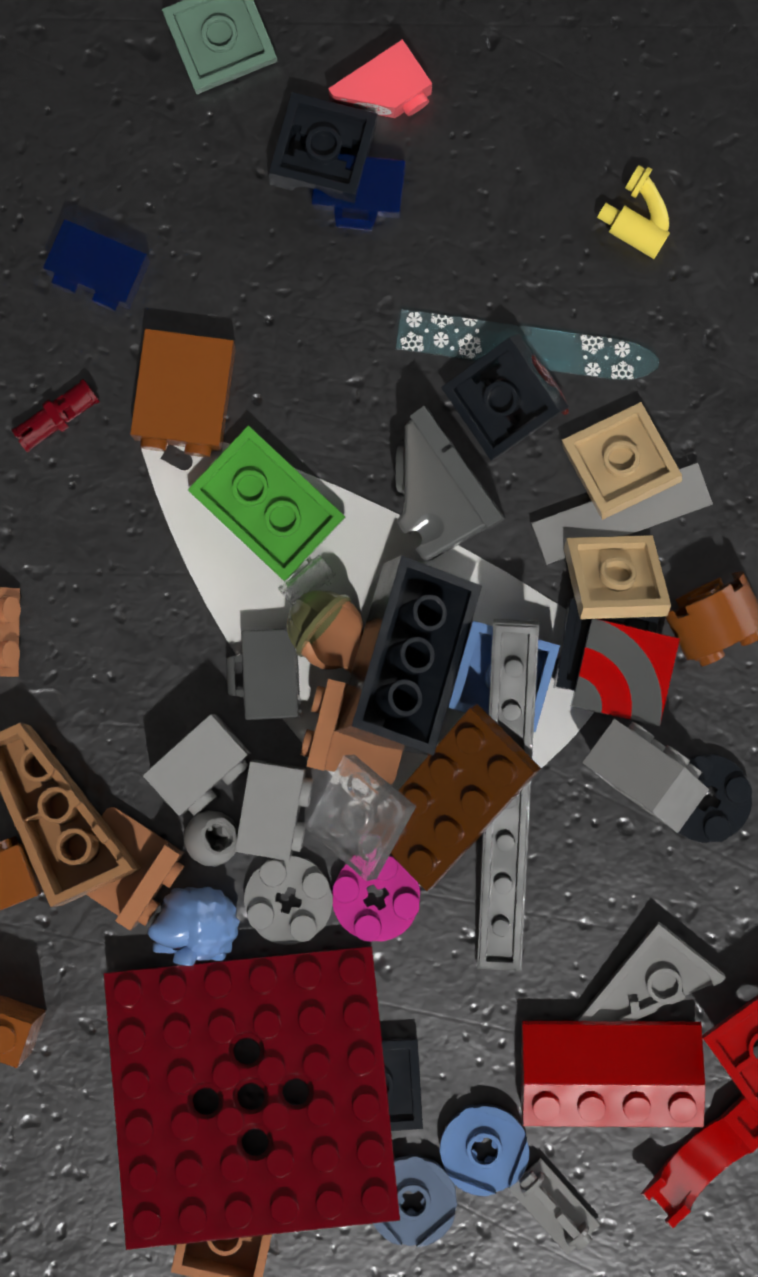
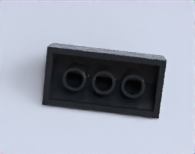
[334,555,482,756]

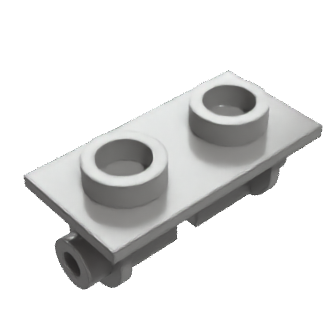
[508,1158,600,1255]

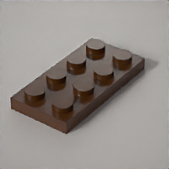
[366,704,541,892]

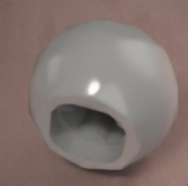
[184,810,238,867]

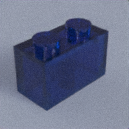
[43,219,150,312]

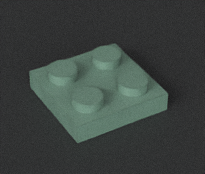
[162,0,278,95]

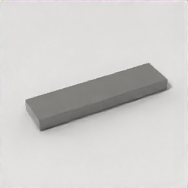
[531,463,713,565]

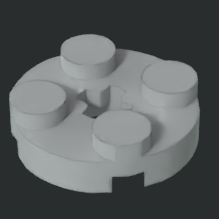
[244,855,333,945]

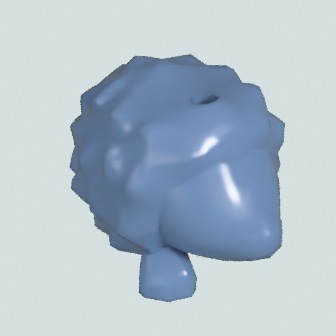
[148,887,240,966]

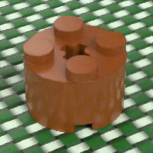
[665,571,758,666]

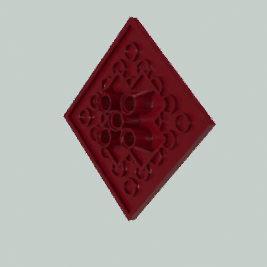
[104,947,400,1250]

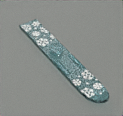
[396,309,659,380]

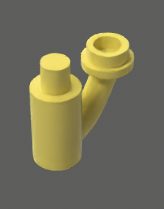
[597,165,670,259]

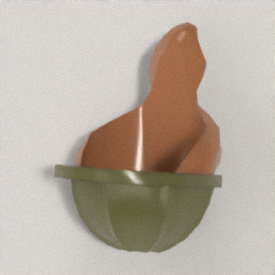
[286,590,363,674]

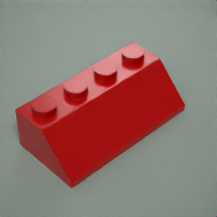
[520,1021,706,1127]

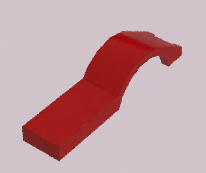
[641,1095,758,1228]

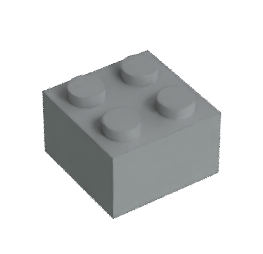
[143,714,251,816]
[583,719,709,833]
[235,759,313,861]

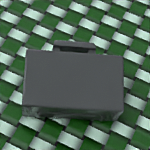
[226,628,302,720]

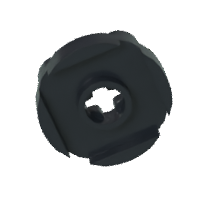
[678,754,752,843]

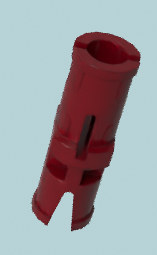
[11,379,100,453]

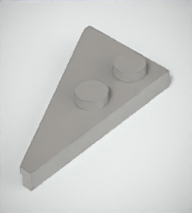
[575,920,726,1021]

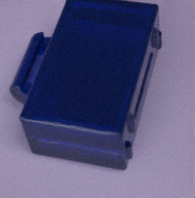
[312,154,406,231]

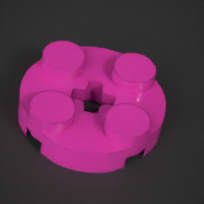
[332,852,420,942]

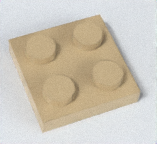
[562,402,682,520]
[564,535,671,619]

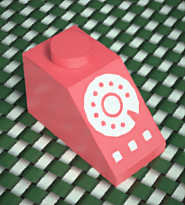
[328,39,432,118]

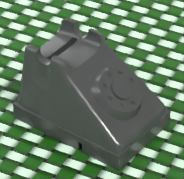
[395,406,506,560]

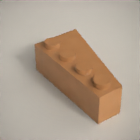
[0,723,142,907]

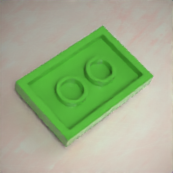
[188,425,346,582]

